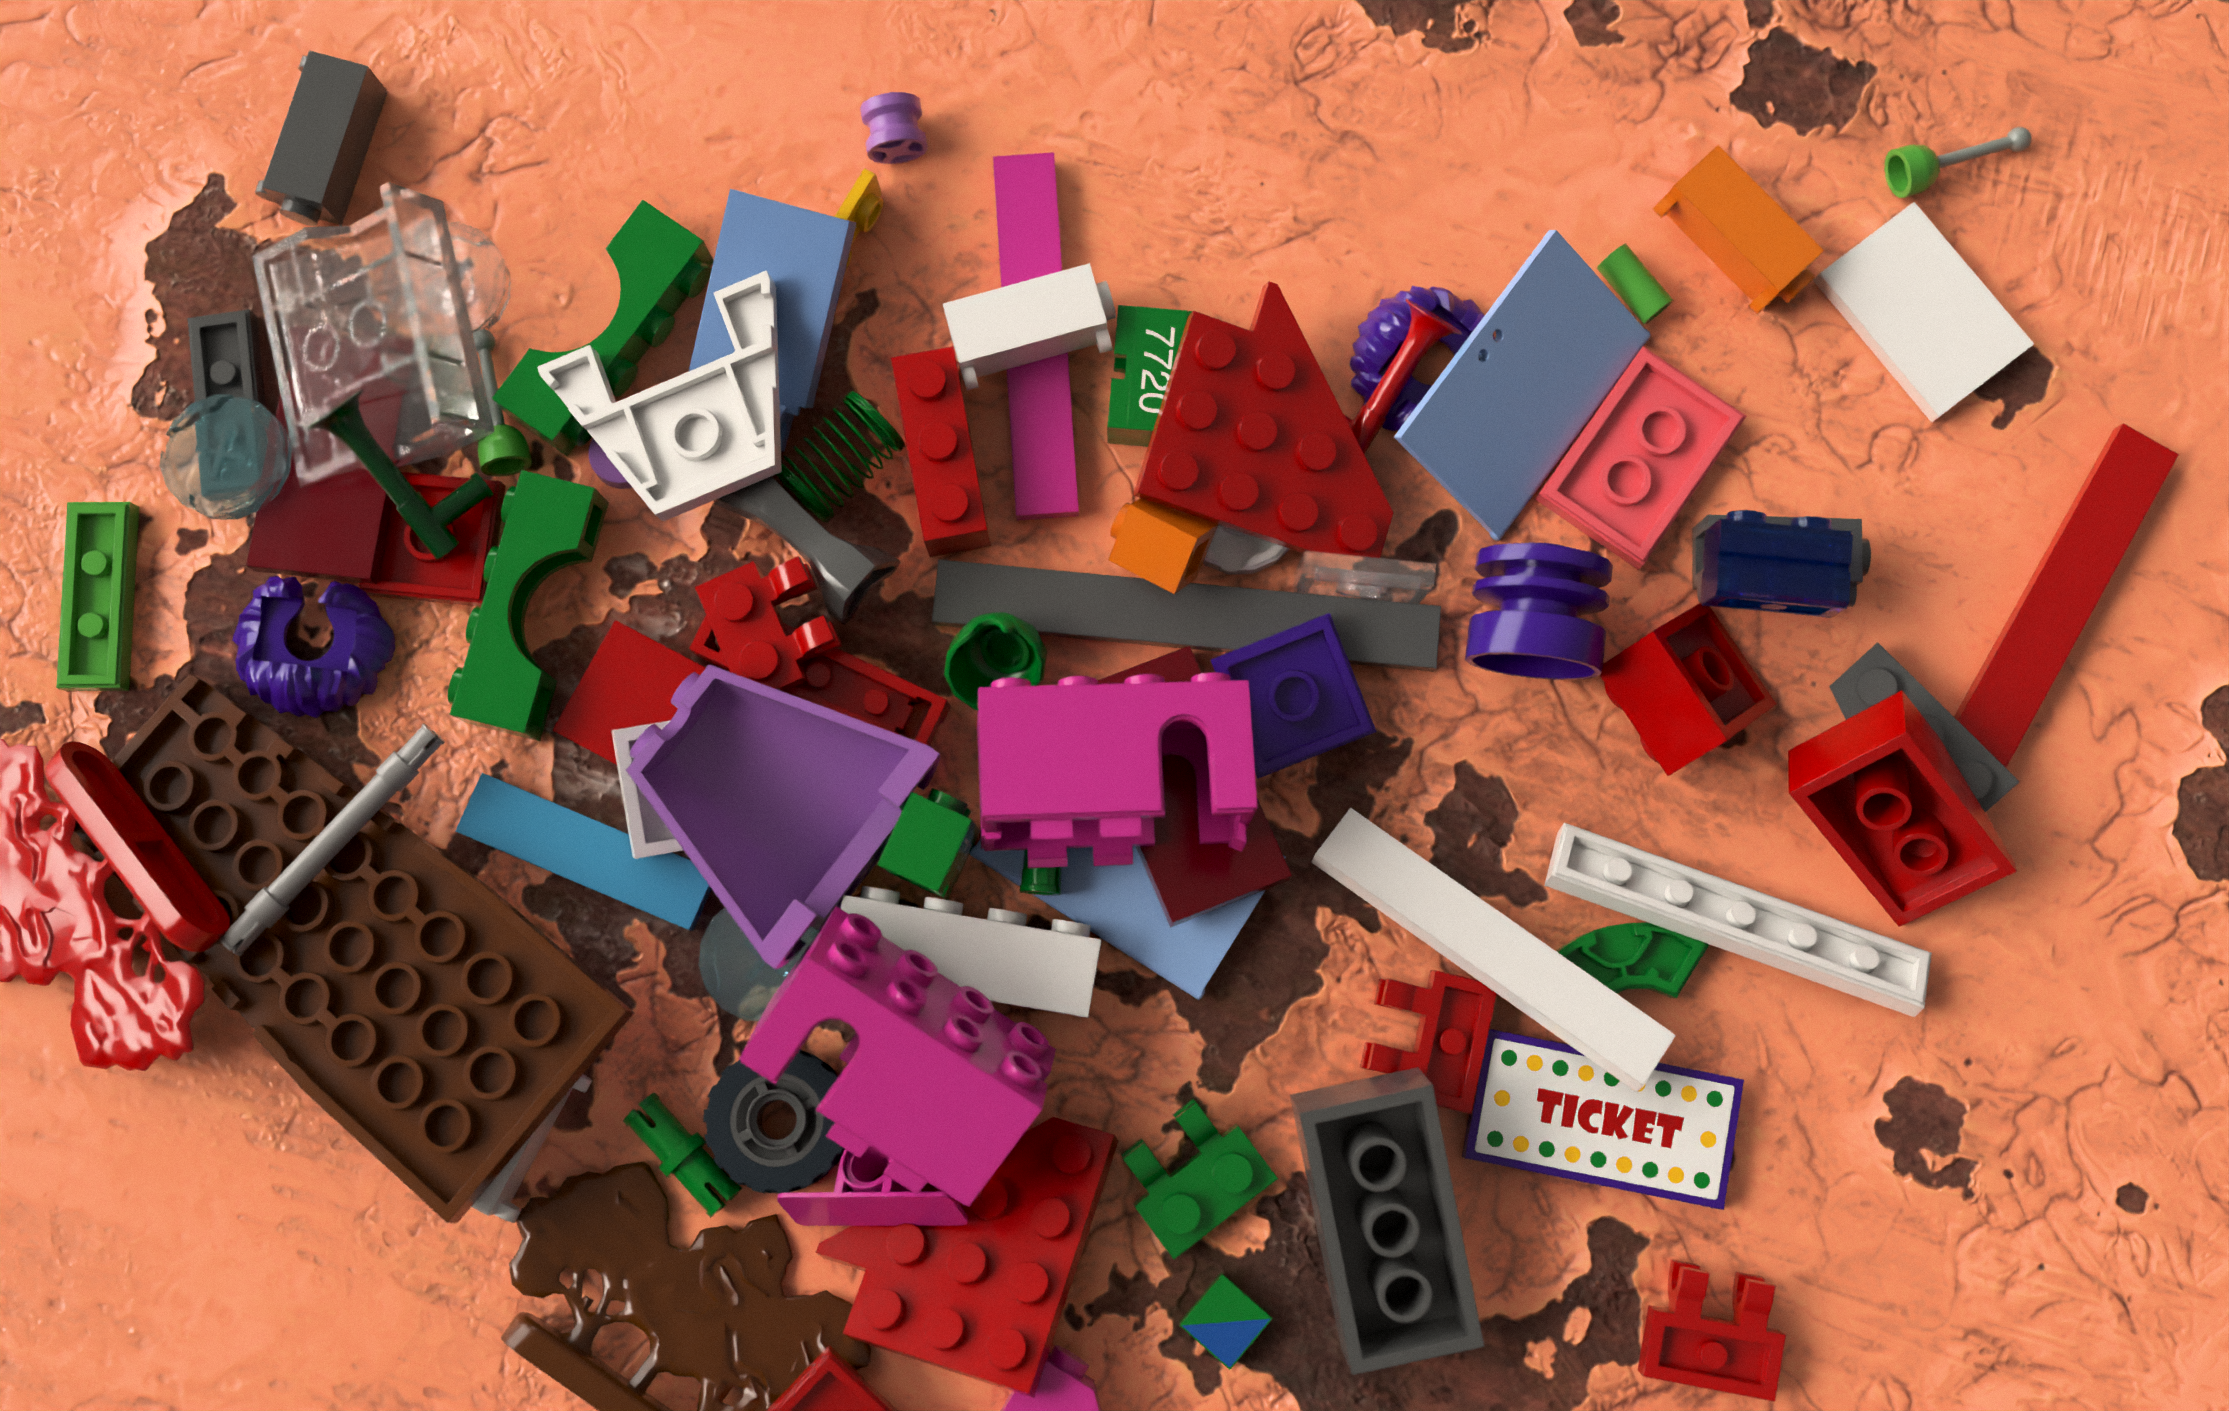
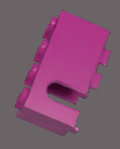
[977,672,1257,868]
[739,906,1056,1206]

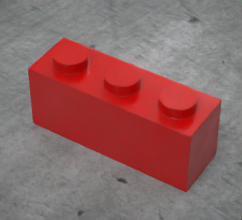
[891,346,991,557]

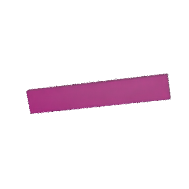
[993,152,1079,521]

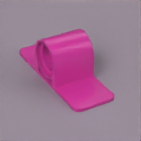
[777,1145,968,1226]

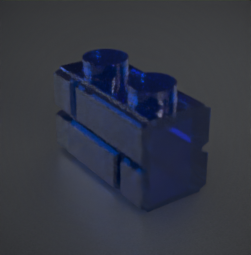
[1700,510,1853,618]

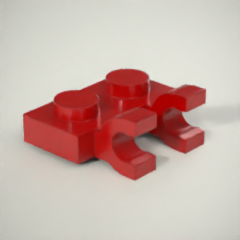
[695,556,843,692]
[1360,970,1497,1114]
[1637,1259,1786,1402]

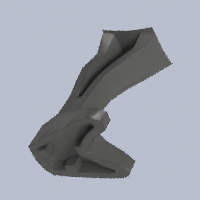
[713,477,900,625]

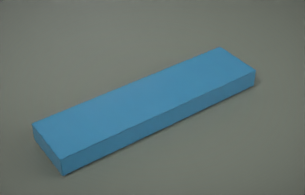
[455,773,712,931]

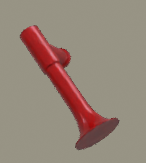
[1344,299,1462,454]

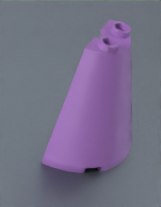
[626,664,940,969]

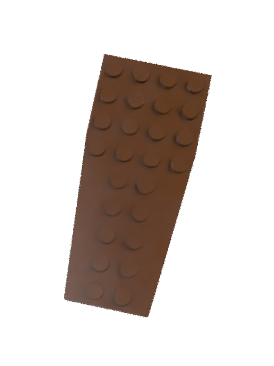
[74,675,634,1223]

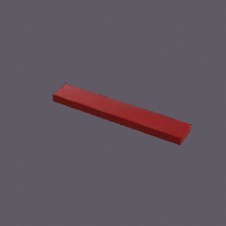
[1954,423,2179,768]

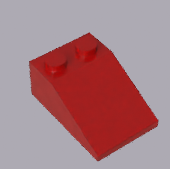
[1788,690,2017,927]

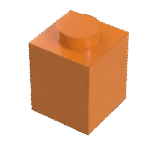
[1108,498,1218,594]

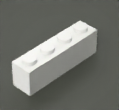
[841,886,1102,1018]

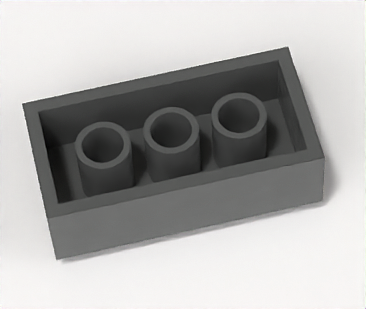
[1290,1068,1484,1375]

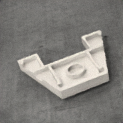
[537,270,782,521]

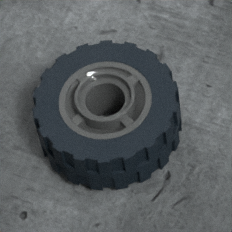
[703,1050,844,1194]

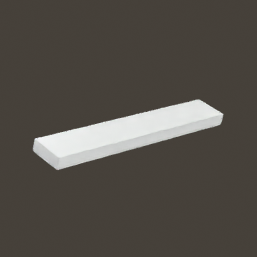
[1311,808,1676,1092]
[1544,823,1932,1017]

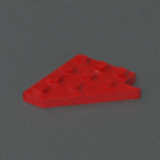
[1133,281,1394,575]
[816,1117,1119,1398]

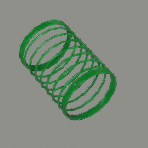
[776,391,905,523]

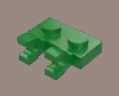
[1121,1099,1278,1259]

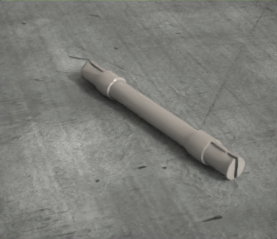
[219,723,445,956]

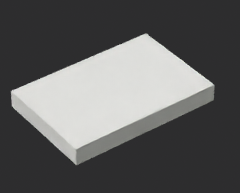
[1813,202,2034,423]

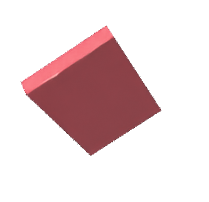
[1535,347,1747,570]

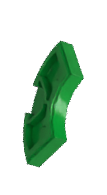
[1556,923,1710,998]

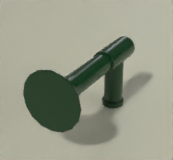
[306,389,493,560]

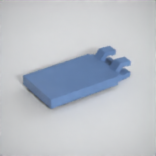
[689,189,856,452]

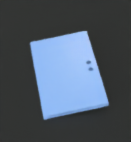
[1394,230,1651,541]
[970,839,1286,1000]

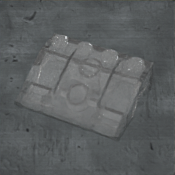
[252,182,495,489]

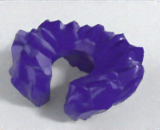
[1349,285,1496,431]
[232,576,395,718]

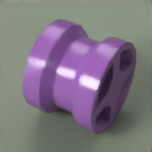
[860,92,928,164]

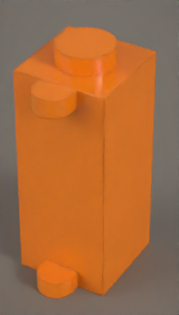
[1653,145,1824,314]

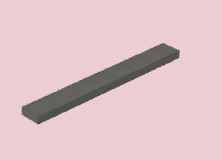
[932,559,1441,672]

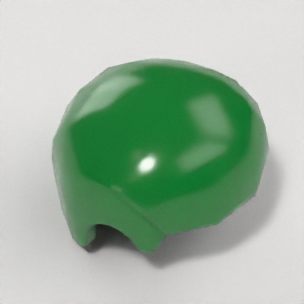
[944,612,1047,711]

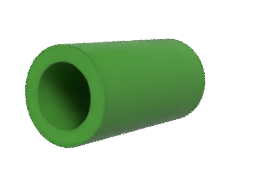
[1597,244,1674,325]

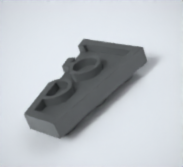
[1829,642,2020,812]

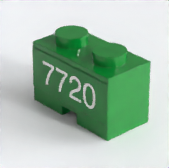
[1107,305,1193,447]
[877,788,980,900]

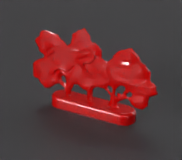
[0,739,230,1071]

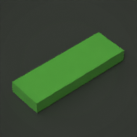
[56,502,139,691]

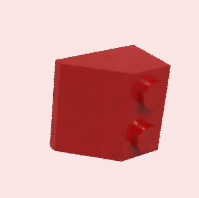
[1600,602,1777,776]

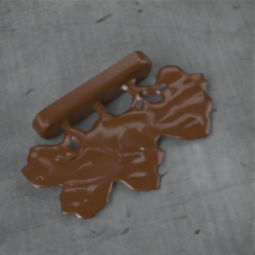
[501,1162,871,1411]

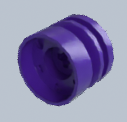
[1465,542,1613,680]

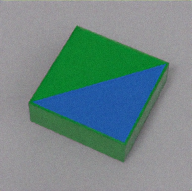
[1179,1272,1273,1370]

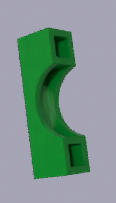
[491,199,714,457]
[448,470,609,741]

